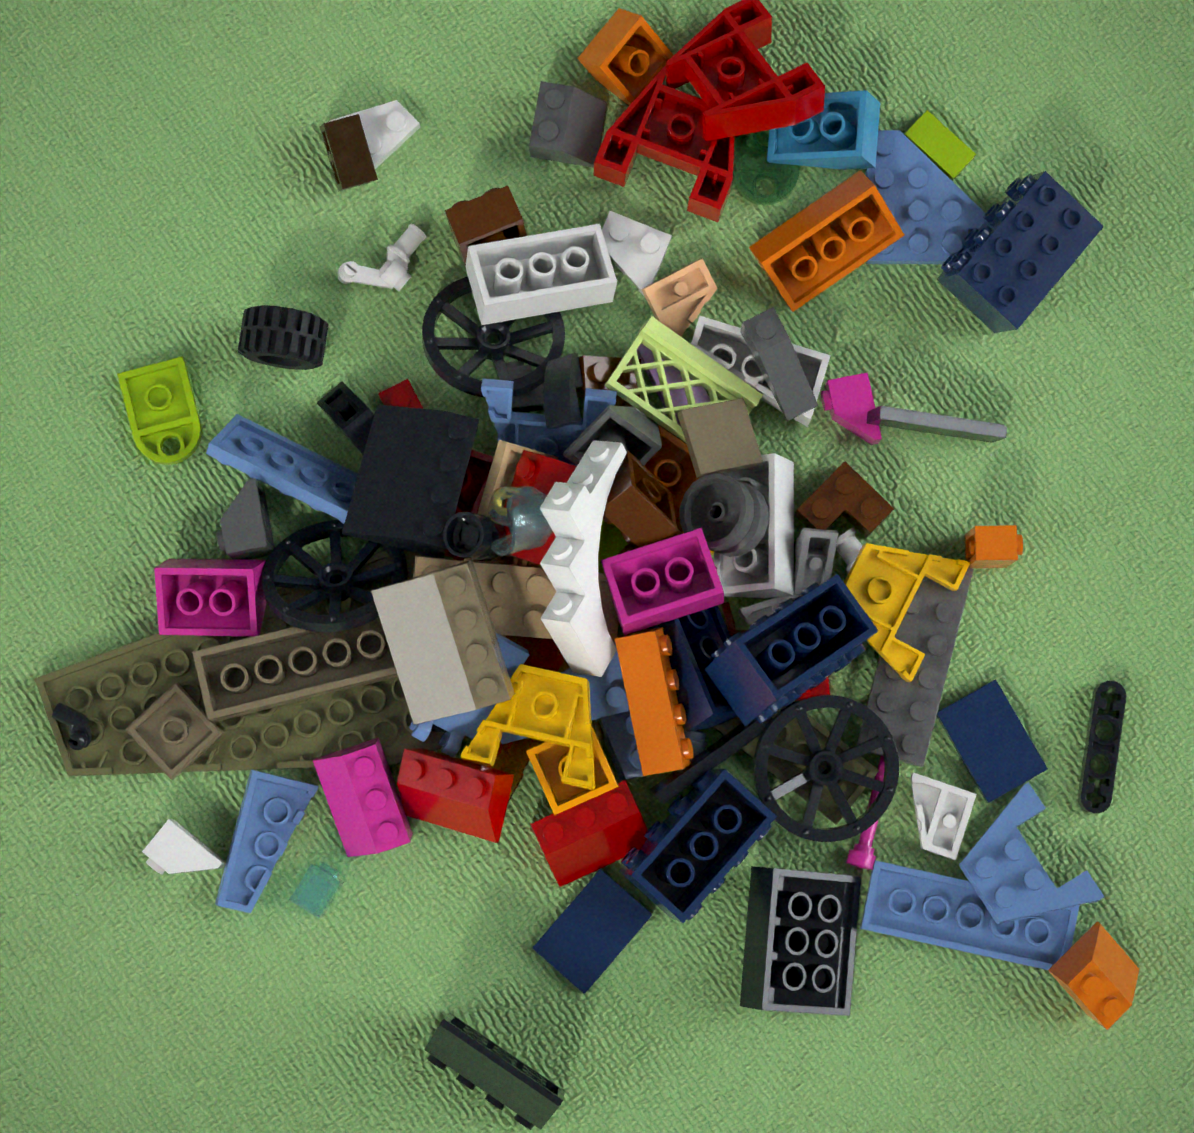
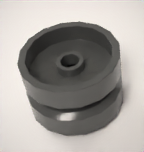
[679,473,769,557]

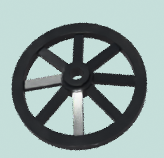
[422,277,565,398]
[262,520,408,632]
[753,695,899,842]

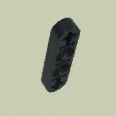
[1078,681,1126,814]

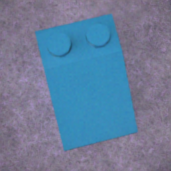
[767,90,880,170]

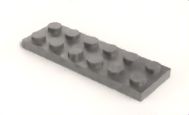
[856,551,974,767]

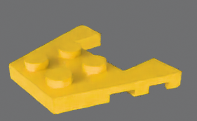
[844,543,970,682]
[461,664,595,790]

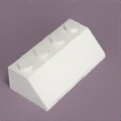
[714,453,794,599]

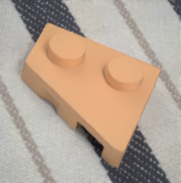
[641,258,718,336]

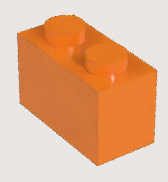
[964,525,1023,569]

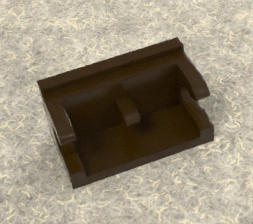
[319,114,378,192]

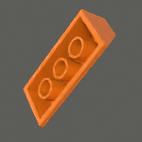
[749,170,904,312]
[615,627,693,776]

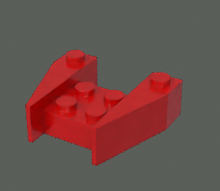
[666,0,825,142]
[593,66,735,223]

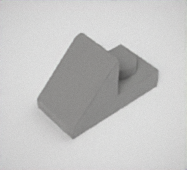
[794,528,838,595]

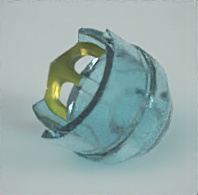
[488,486,554,556]

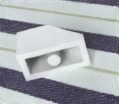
[142,819,226,875]

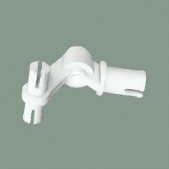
[338,224,427,291]

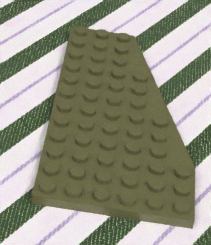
[35,550,469,776]

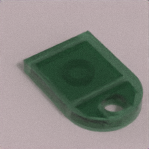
[733,130,799,205]

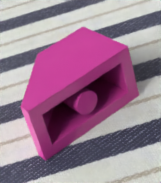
[821,372,882,445]

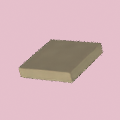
[677,398,763,478]
[126,682,225,780]

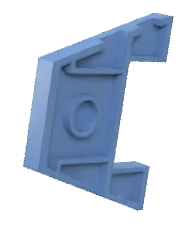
[481,378,617,466]
[959,782,1104,924]

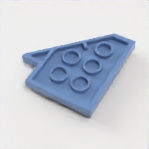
[866,130,986,264]

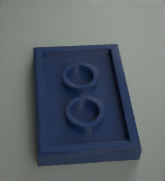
[936,679,1048,803]
[532,869,652,994]

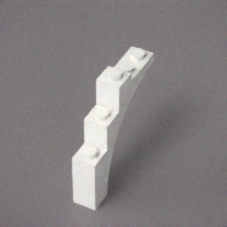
[540,440,627,677]

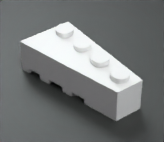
[691,316,831,427]

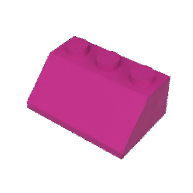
[601,528,724,635]
[154,559,267,637]
[313,737,413,857]

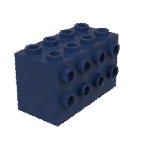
[937,171,1104,333]
[704,574,878,726]
[619,768,777,923]

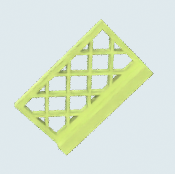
[604,316,763,443]

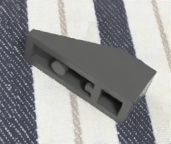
[740,307,818,422]

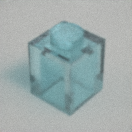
[289,862,344,918]

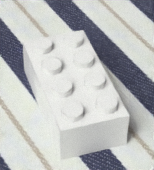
[465,224,617,325]

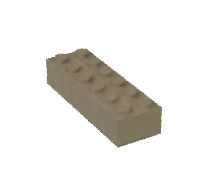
[192,617,398,722]

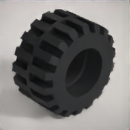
[237,305,329,370]

